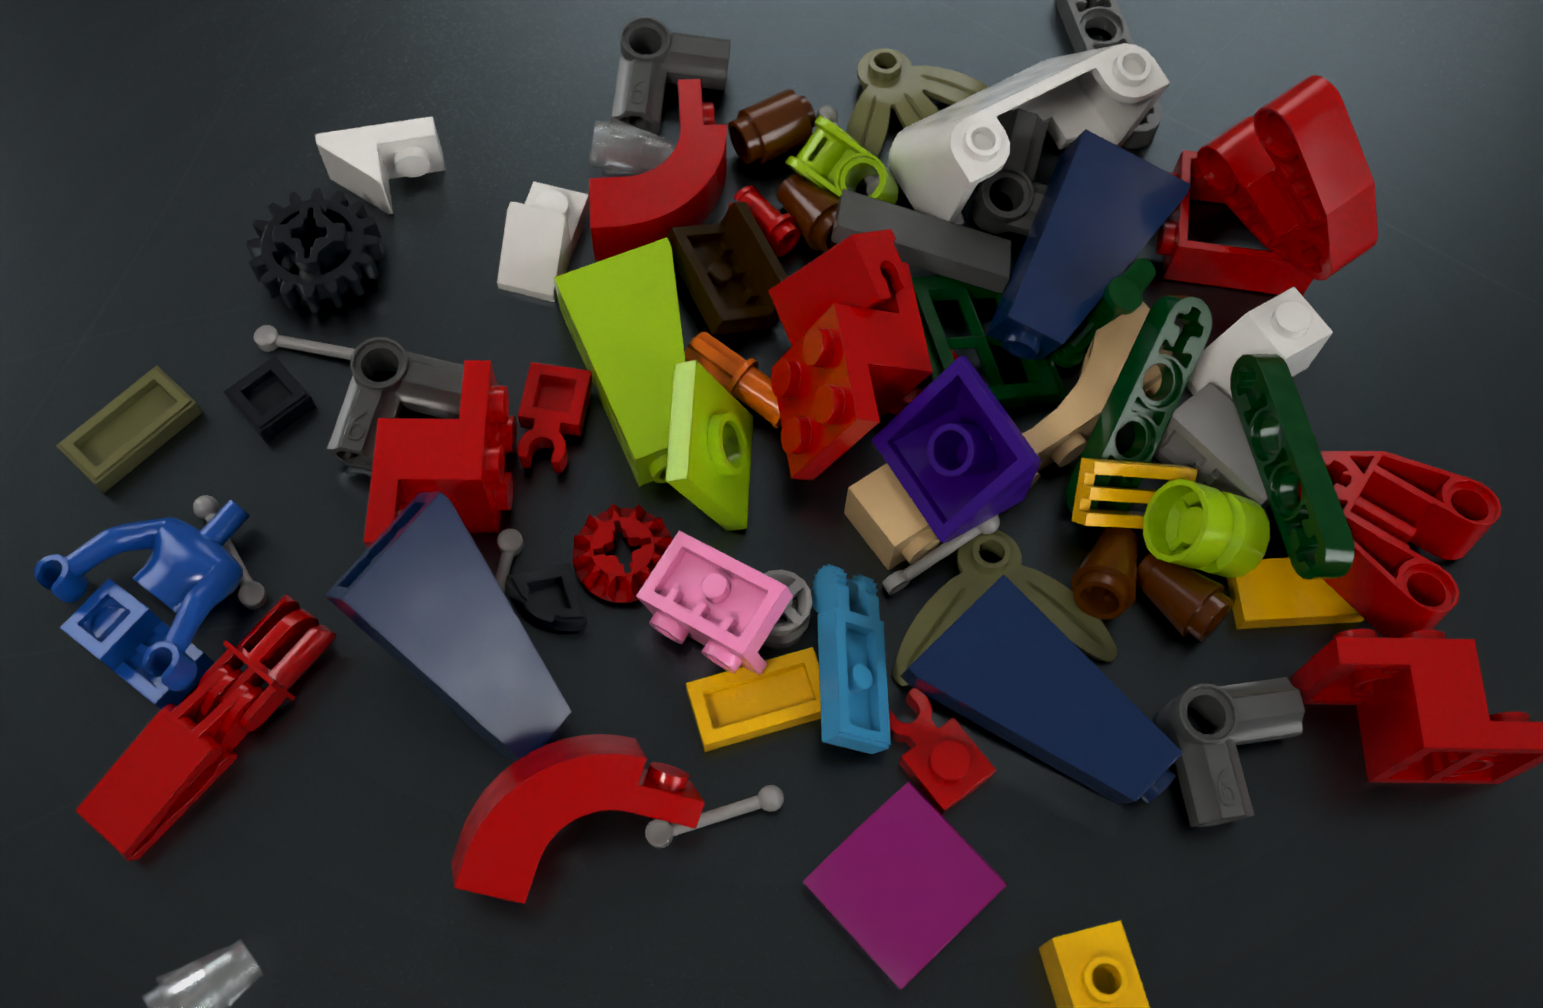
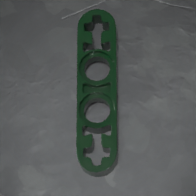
[1066,294,1212,513]
[1230,354,1355,580]

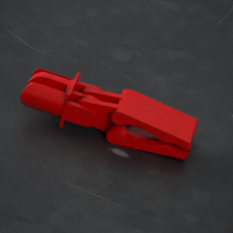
[75,594,336,861]

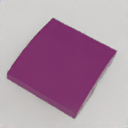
[803,782,1008,990]

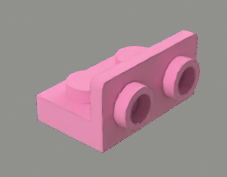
[636,530,793,675]

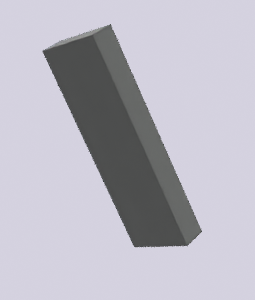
[831,189,1011,293]

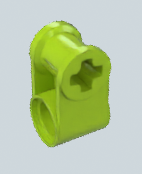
[785,115,898,205]

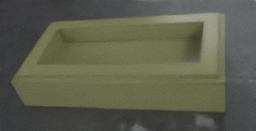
[56,365,203,494]

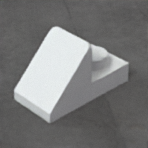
[315,116,445,215]
[497,182,590,302]

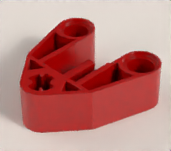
[1196,75,1378,281]
[1298,451,1502,638]

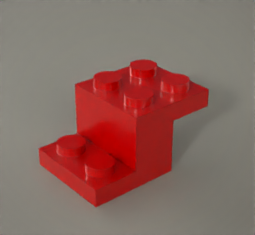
[771,262,933,480]
[364,360,517,549]
[1289,629,1543,784]

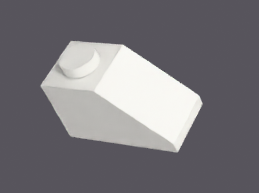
[1186,287,1333,402]

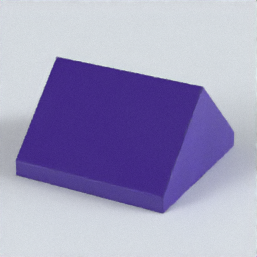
[871,356,1041,543]

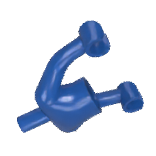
[34,500,250,691]

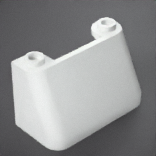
[888,43,1170,226]

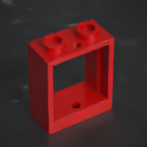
[1155,150,1313,296]

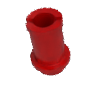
[728,185,801,257]

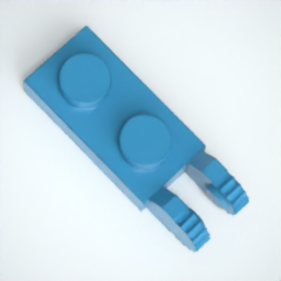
[811,564,891,754]

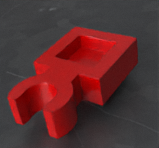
[517,362,593,473]
[889,688,997,815]

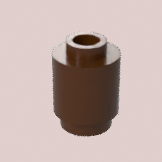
[728,89,816,164]

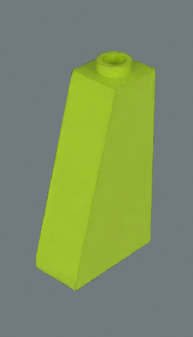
[554,237,686,486]

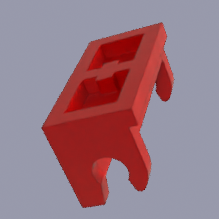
[768,229,908,346]

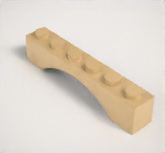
[844,301,1172,571]

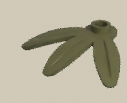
[846,48,989,189]
[892,530,1117,686]

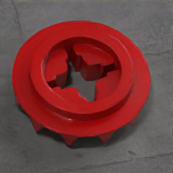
[572,503,673,603]

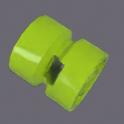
[1143,478,1270,579]

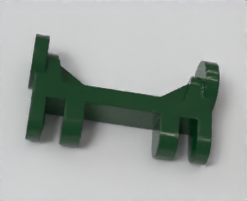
[1050,258,1156,369]

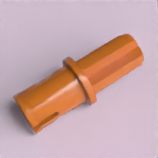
[685,331,782,429]

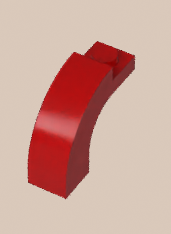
[589,79,727,261]
[451,734,705,904]

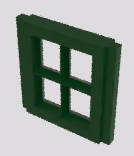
[911,273,1067,410]

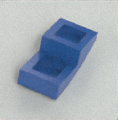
[60,578,215,709]

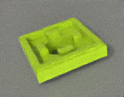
[665,360,754,531]

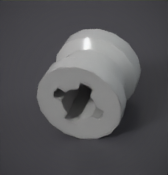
[763,569,813,649]

